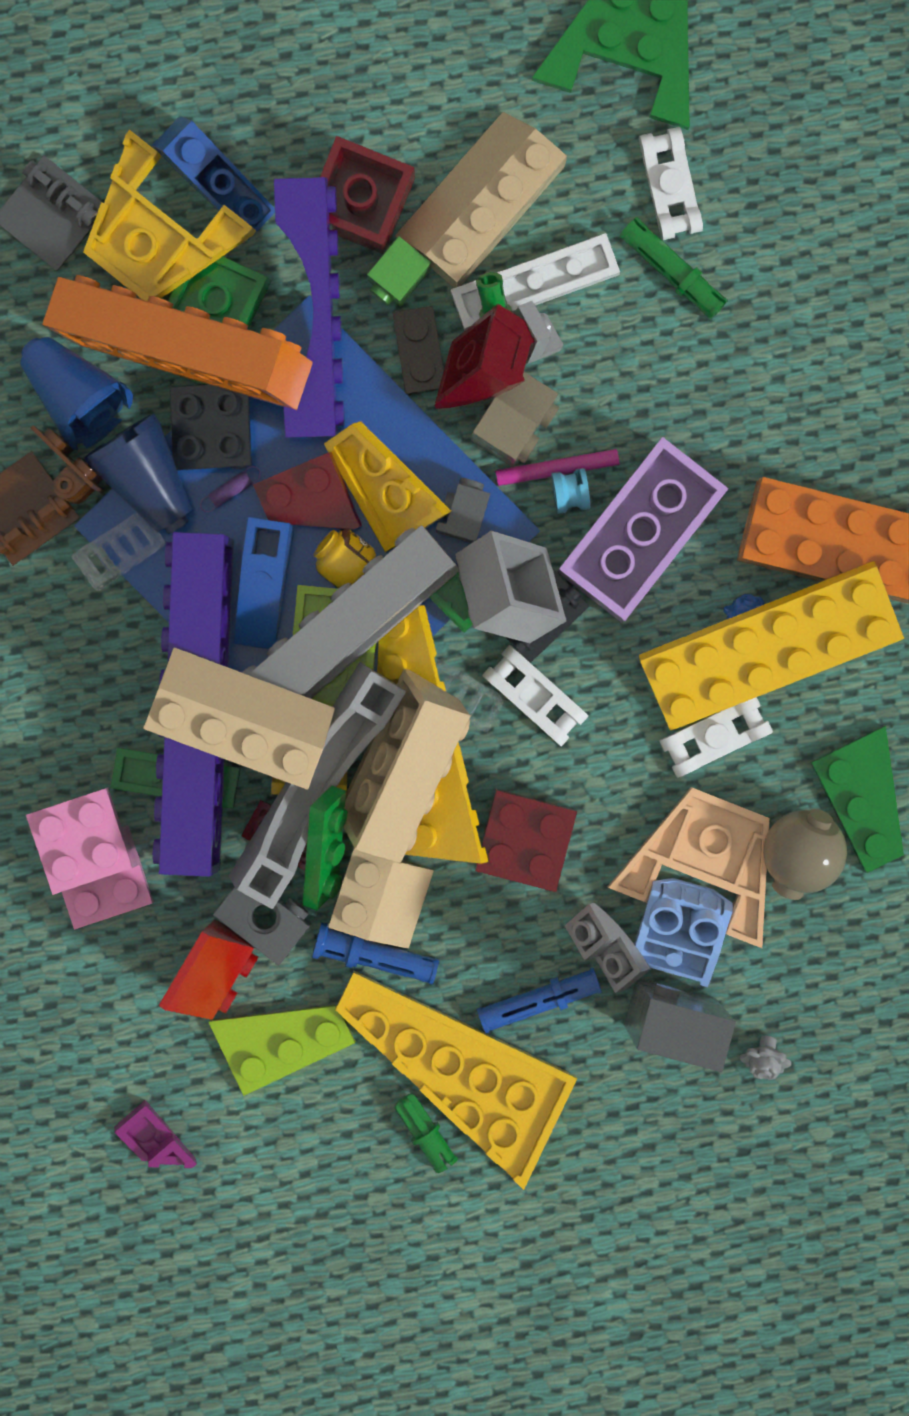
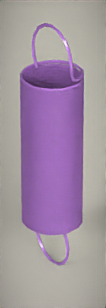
[200,466,260,512]

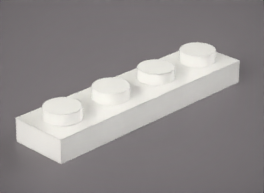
[450,233,620,331]

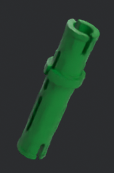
[619,217,728,320]

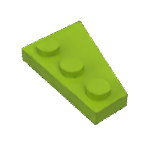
[208,1004,356,1096]

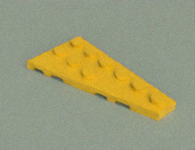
[377,605,489,864]
[336,971,577,1190]

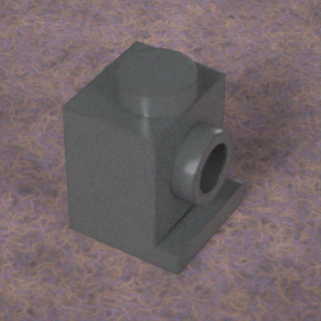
[436,478,490,543]

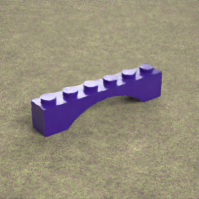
[274,177,345,437]

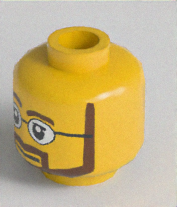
[313,529,376,589]

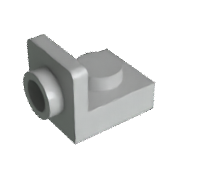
[515,301,563,364]

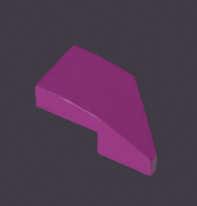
[114,1100,197,1168]

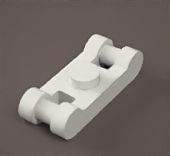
[639,127,703,240]
[482,645,588,747]
[659,697,773,778]

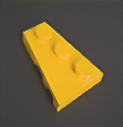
[324,421,452,552]

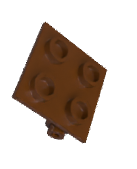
[31,425,106,504]
[0,451,80,566]

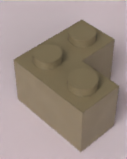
[471,372,560,467]

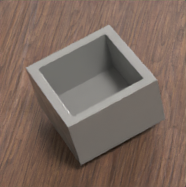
[455,531,566,643]

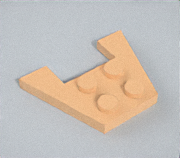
[607,787,770,948]

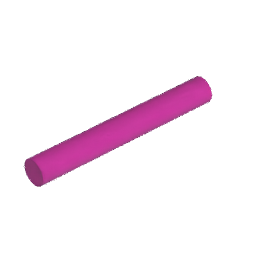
[495,449,620,486]

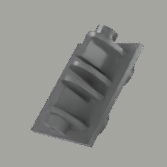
[0,155,103,271]

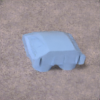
[634,878,733,987]

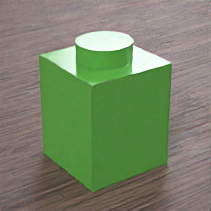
[367,236,432,307]

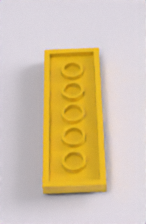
[639,561,904,731]

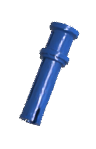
[312,922,439,985]

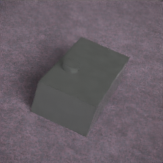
[624,978,736,1072]

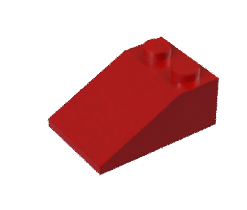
[159,919,259,1020]

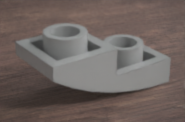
[565,903,651,993]

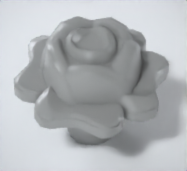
[740,1036,791,1080]

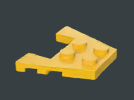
[83,129,256,301]

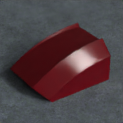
[434,304,535,409]

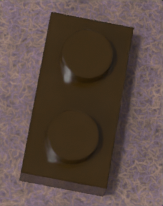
[392,306,444,395]

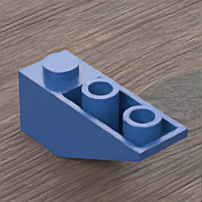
[152,116,275,240]
[234,517,294,649]

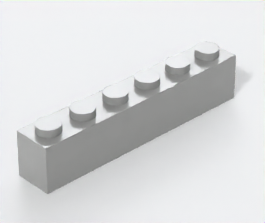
[242,525,459,699]

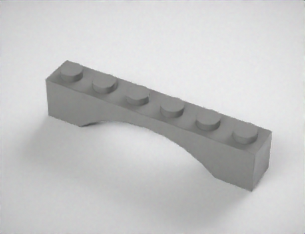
[228,662,406,909]

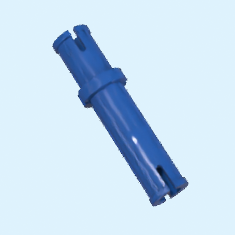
[477,968,602,1033]

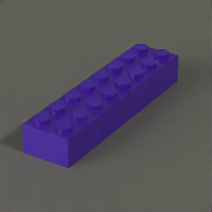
[152,532,234,877]

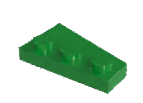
[810,726,904,873]

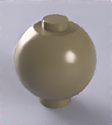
[763,809,847,900]

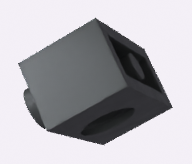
[213,887,311,966]

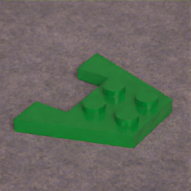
[532,0,690,130]

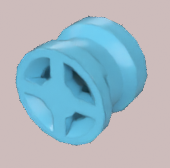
[551,468,590,514]

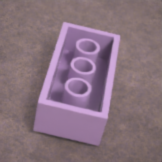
[557,437,729,623]

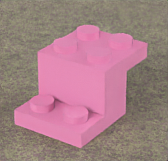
[26,788,154,930]

